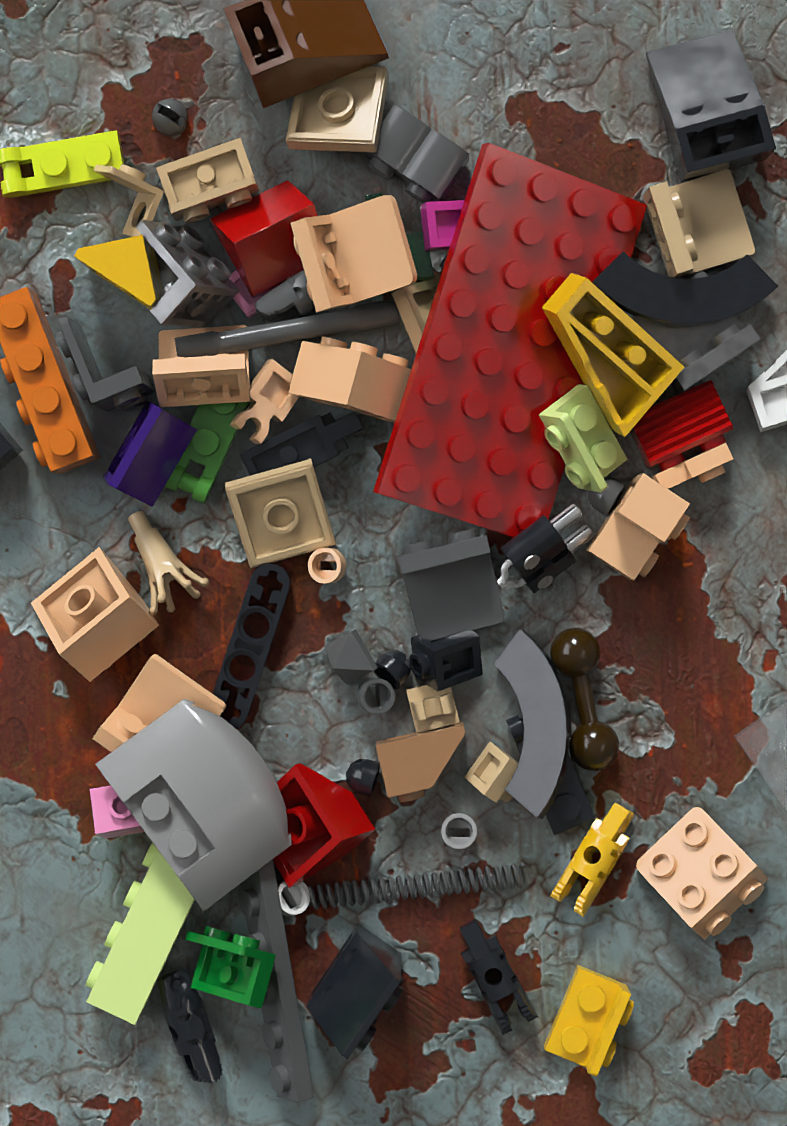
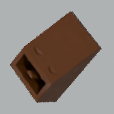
[224,0,389,109]

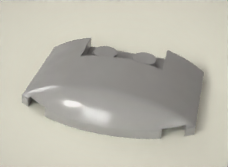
[95,699,292,911]

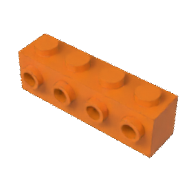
[0,287,101,474]

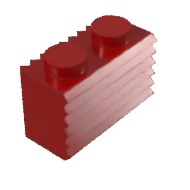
[630,380,734,472]

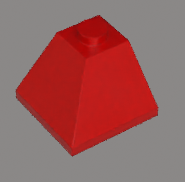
[273,763,376,888]

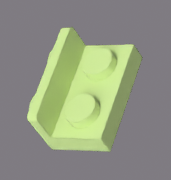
[539,384,628,493]

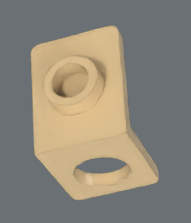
[94,164,164,237]

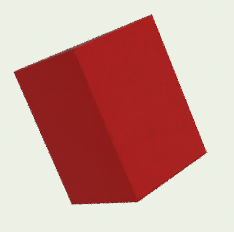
[209,180,318,298]

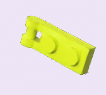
[0,130,125,198]

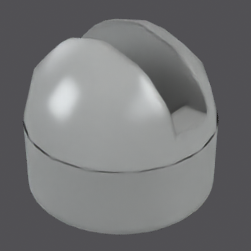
[441,813,477,850]

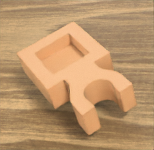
[229,359,299,444]
[651,443,733,489]

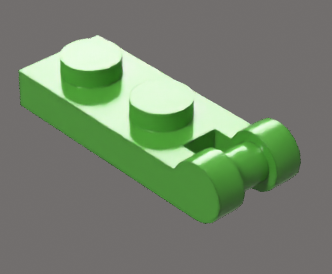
[165,401,250,504]

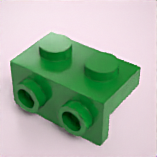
[185,926,276,1009]

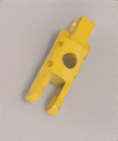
[550,803,634,917]

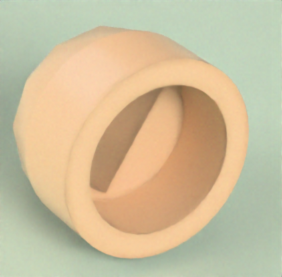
[308,548,347,584]

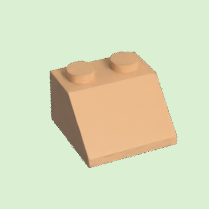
[31,547,159,682]

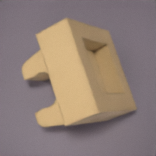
[406,684,460,733]
[464,742,518,803]

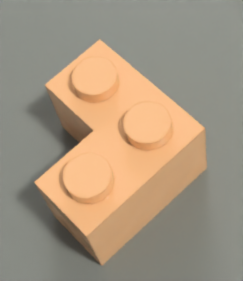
[288,337,411,423]
[585,473,690,580]

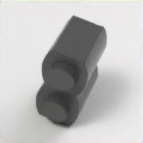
[365,105,469,204]

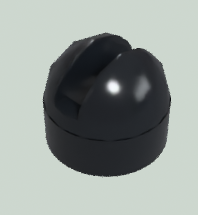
[374,650,411,689]
[346,759,380,797]

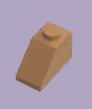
[376,721,466,802]

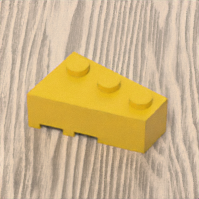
[542,273,684,437]

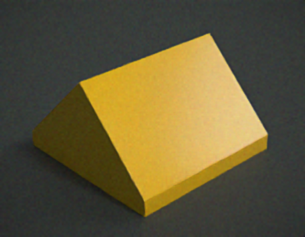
[74,235,163,310]

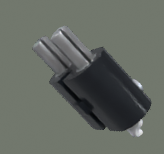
[497,504,594,594]

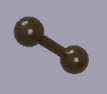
[550,628,620,771]

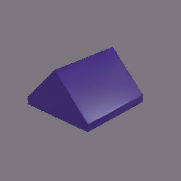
[103,401,197,507]

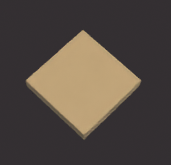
[286,66,389,152]
[225,459,336,568]

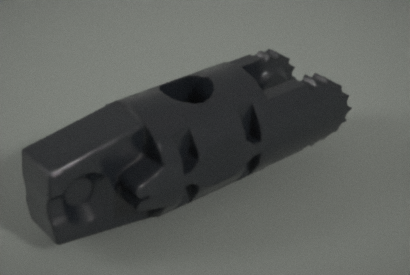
[460,919,538,1035]
[157,969,223,1084]

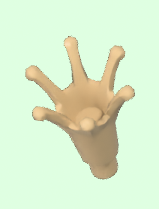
[128,511,209,615]

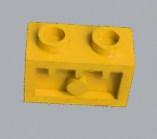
[544,965,634,1077]

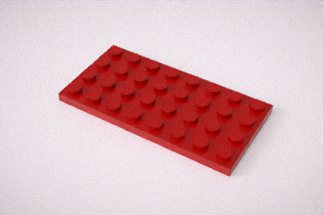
[373,143,647,538]

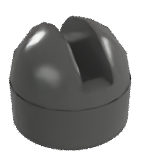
[152,98,189,137]
[588,477,625,516]
[357,678,395,714]

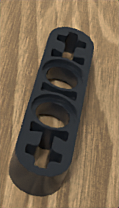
[213,563,291,729]

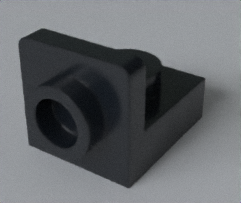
[409,629,483,692]

